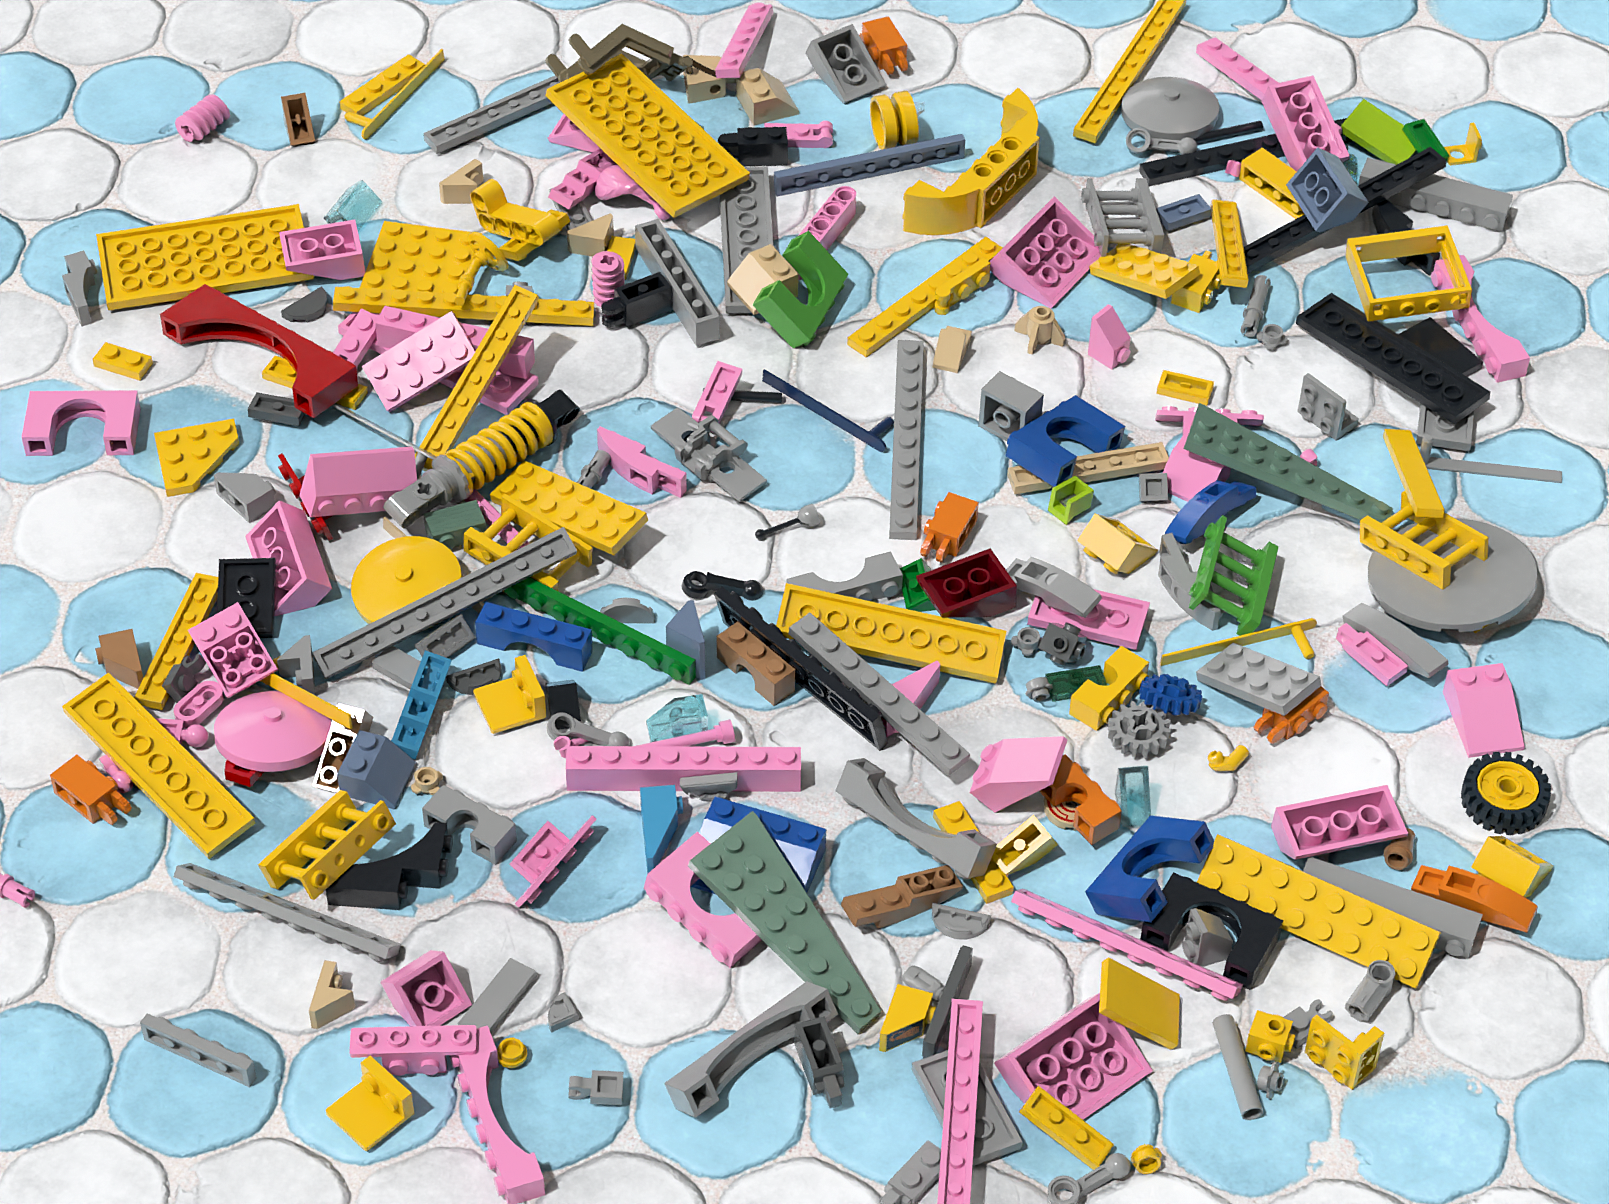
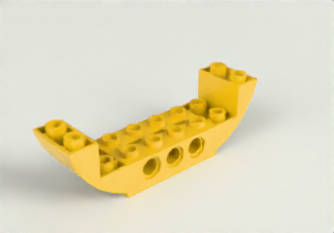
[902,88,1040,235]

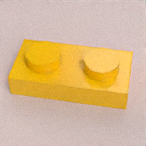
[92,342,153,381]

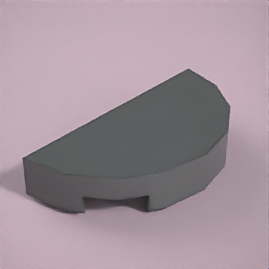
[281,286,328,322]
[446,658,502,695]

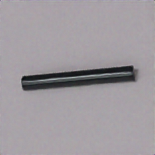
[1194,120,1263,144]
[703,388,782,403]

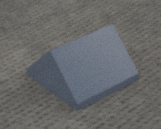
[666,600,705,680]

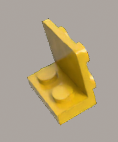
[473,655,546,734]
[1305,1015,1385,1090]
[326,1055,414,1151]

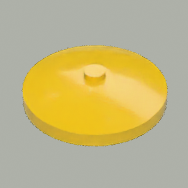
[351,536,463,629]

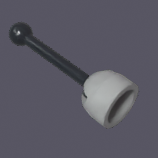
[755,504,820,540]

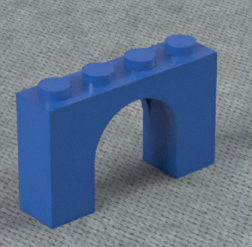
[1006,395,1125,487]
[1085,815,1214,922]

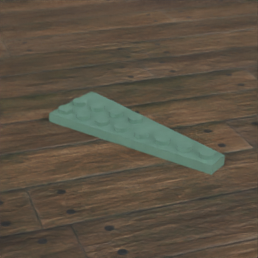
[1183,403,1393,523]
[688,811,881,1034]

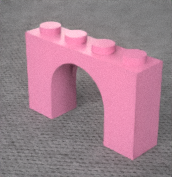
[22,390,141,456]
[644,831,762,968]

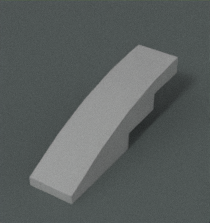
[1343,603,1449,678]

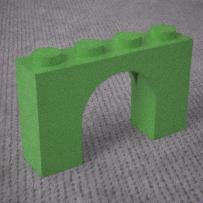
[752,231,848,349]

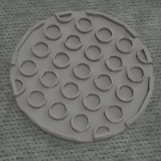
[1368,518,1537,632]

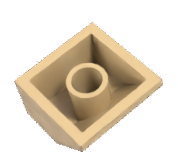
[736,68,799,126]
[727,244,798,315]

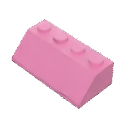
[1262,76,1350,171]
[300,447,417,517]
[245,501,332,616]
[1271,785,1408,860]

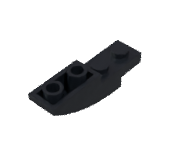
[1372,199,1441,276]

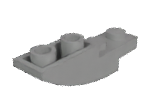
[1158,533,1222,631]
[1006,557,1102,618]

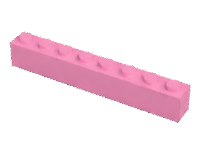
[566,746,801,792]

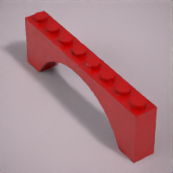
[160,284,358,418]

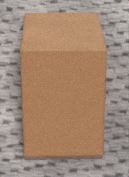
[281,93,315,146]

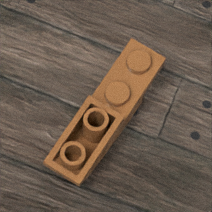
[841,865,963,929]

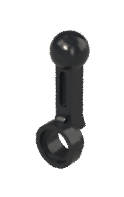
[681,571,763,601]

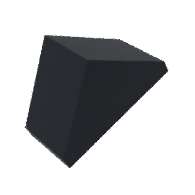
[545,679,581,730]

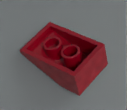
[916,548,1017,618]

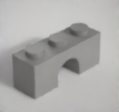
[422,785,517,865]

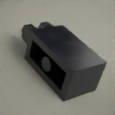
[718,127,788,167]
[601,272,673,327]

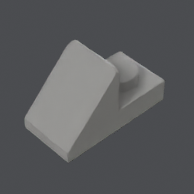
[277,635,315,695]

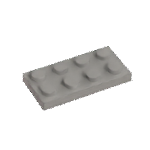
[1196,643,1321,716]
[912,1050,1022,1166]

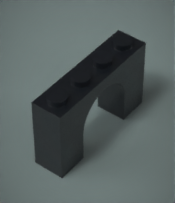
[1140,872,1284,990]

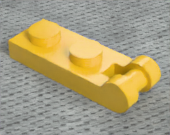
[934,258,991,315]

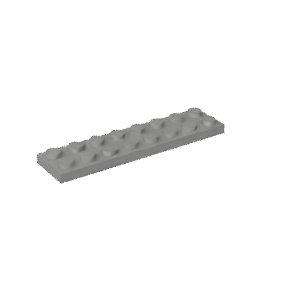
[719,167,773,313]

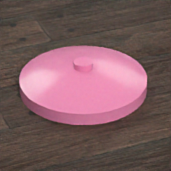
[214,691,332,772]

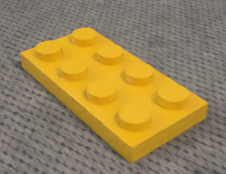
[1089,244,1200,299]

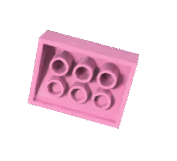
[990,196,1108,308]
[994,993,1153,1120]

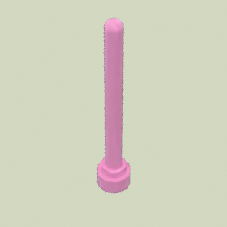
[637,719,735,747]

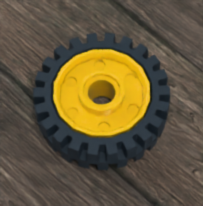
[1461,752,1551,835]

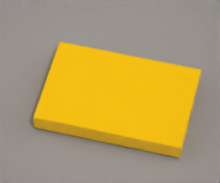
[1099,957,1180,1050]

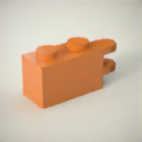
[859,16,908,75]
[920,492,979,562]
[1254,686,1329,744]
[50,754,132,825]

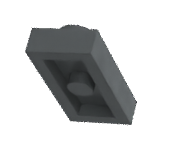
[247,392,305,426]

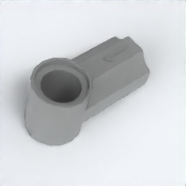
[1345,960,1395,1021]

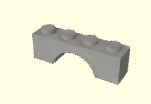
[786,551,903,601]

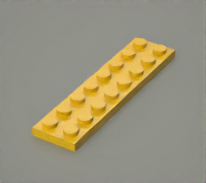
[776,583,1006,684]
[62,672,256,859]
[1197,834,1441,988]

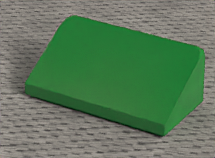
[900,558,936,612]

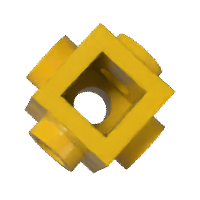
[1245,1010,1296,1063]

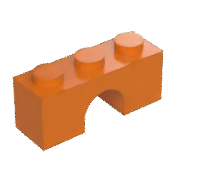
[1039,754,1122,845]

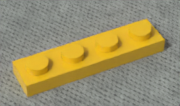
[339,54,425,116]
[933,801,1014,904]

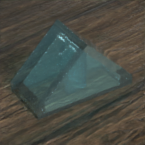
[1115,766,1151,827]

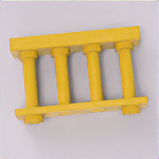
[1360,491,1489,590]
[464,494,593,591]
[258,790,396,900]

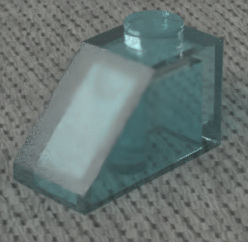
[646,694,708,743]

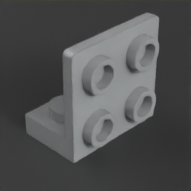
[1297,373,1359,440]

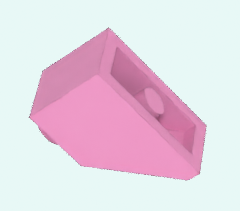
[1088,304,1131,370]

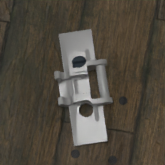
[651,407,767,502]

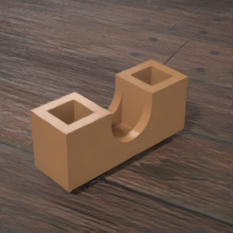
[717,621,795,706]

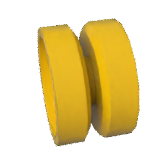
[870,91,919,150]

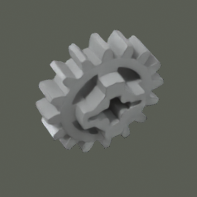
[1108,701,1171,758]

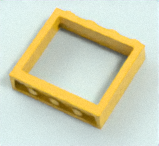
[1345,225,1472,322]

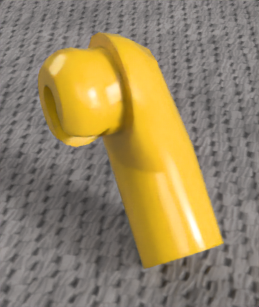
[1207,745,1249,771]

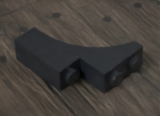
[326,822,453,910]

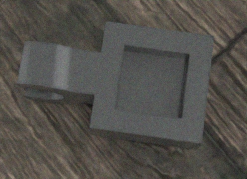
[162,654,206,703]

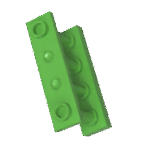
[1189,515,1279,636]

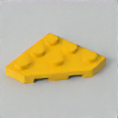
[154,418,239,497]

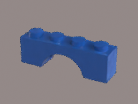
[475,602,593,672]

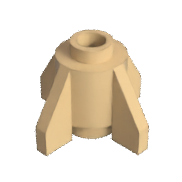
[1015,306,1065,355]

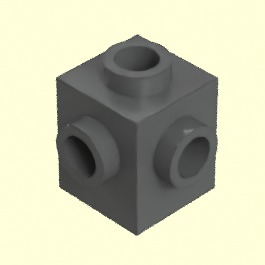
[1038,622,1087,665]

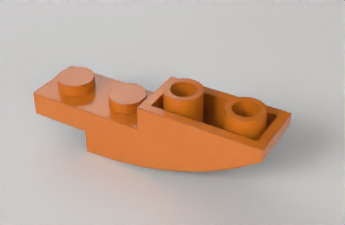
[1411,865,1538,933]

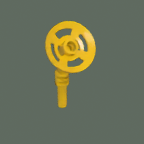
[454,232,508,306]

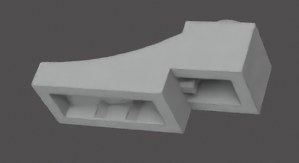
[62,250,97,327]

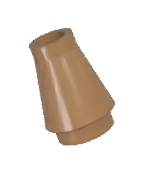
[1384,828,1415,870]

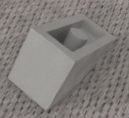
[214,472,276,523]

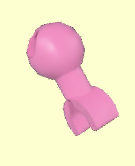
[99,755,134,793]

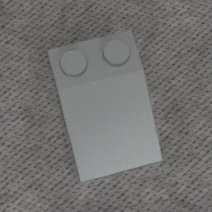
[805,24,886,104]

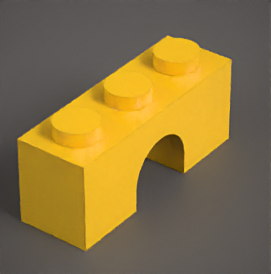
[1069,646,1149,731]

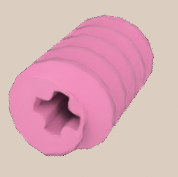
[175,95,230,142]
[591,251,625,307]

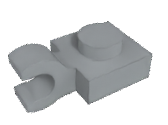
[568,1070,624,1105]

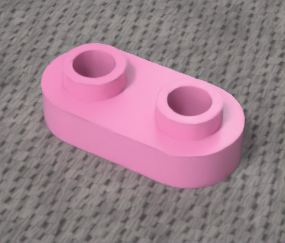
[174,681,224,728]

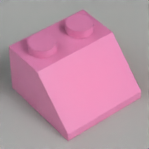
[1163,433,1231,502]
[381,950,472,1026]

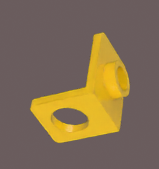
[1444,122,1482,166]

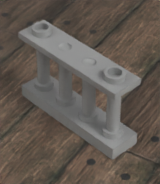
[1081,178,1164,256]

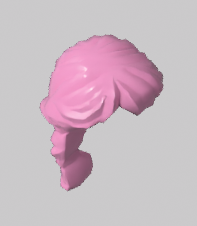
[595,165,670,220]

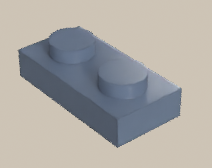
[1156,194,1212,231]

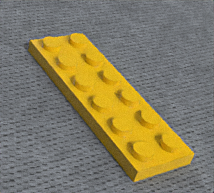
[490,460,648,556]

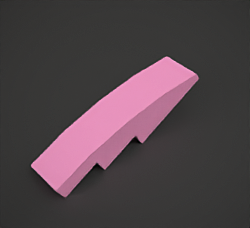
[548,149,617,209]

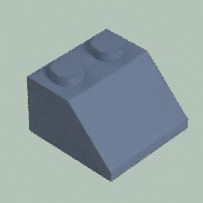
[337,730,416,809]

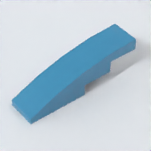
[391,650,452,760]

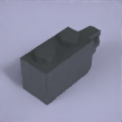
[794,1016,844,1108]

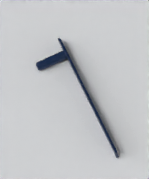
[762,369,894,452]

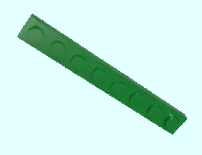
[504,577,696,685]

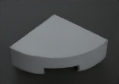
[548,992,579,1033]

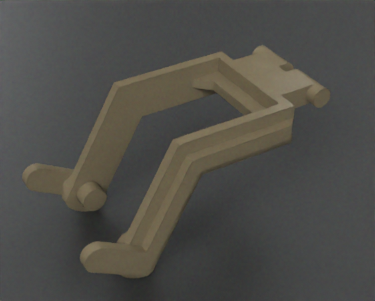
[545,24,693,83]

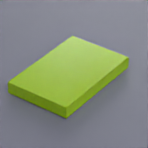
[1341,99,1416,165]

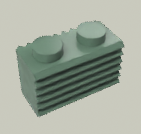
[423,500,486,549]

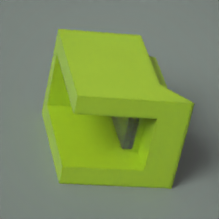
[1048,476,1094,526]

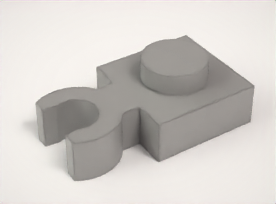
[1284,999,1333,1049]

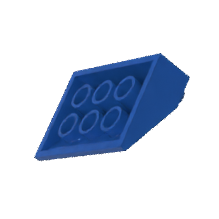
[691,797,827,894]

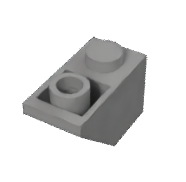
[1182,908,1233,967]

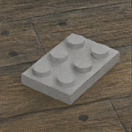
[1416,403,1474,451]

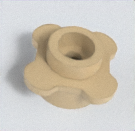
[411,767,443,795]

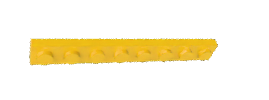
[847,237,1003,357]
[415,285,539,471]

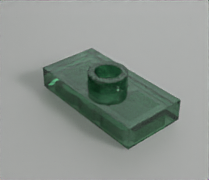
[1045,665,1107,702]

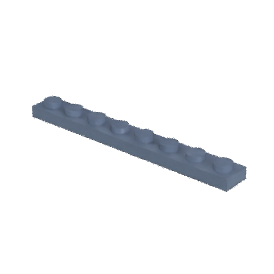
[774,134,965,197]

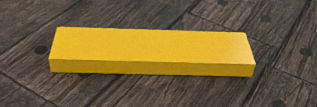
[262,356,368,410]

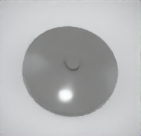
[1121,77,1219,140]

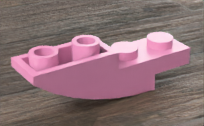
[597,426,687,498]

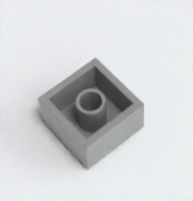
[978,371,1044,441]

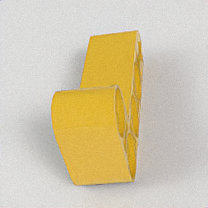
[470,179,561,245]

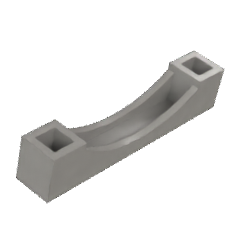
[835,758,997,879]
[664,981,838,1118]

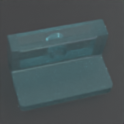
[323,180,382,231]

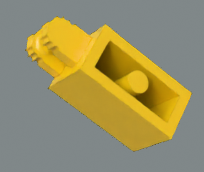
[1171,250,1221,313]

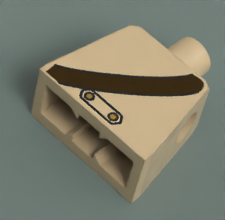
[683,55,736,103]

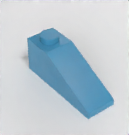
[640,785,683,874]

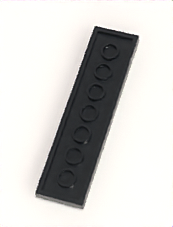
[1296,293,1491,425]
[714,586,888,751]

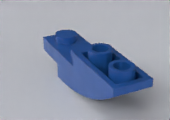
[1165,480,1257,544]

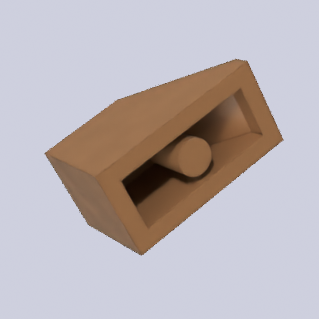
[95,629,143,689]

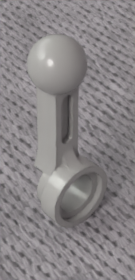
[1126,128,1197,154]
[547,712,629,746]
[1048,1153,1130,1204]

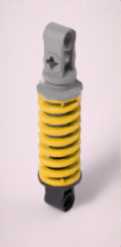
[383,389,580,528]

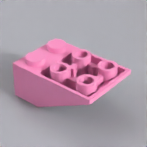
[188,602,278,698]

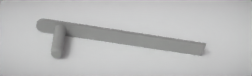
[332,403,437,480]
[1420,434,1562,483]

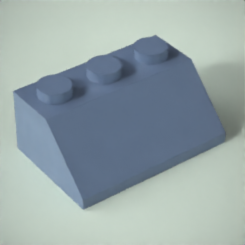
[1286,147,1369,232]

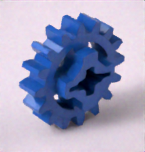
[1139,674,1202,715]

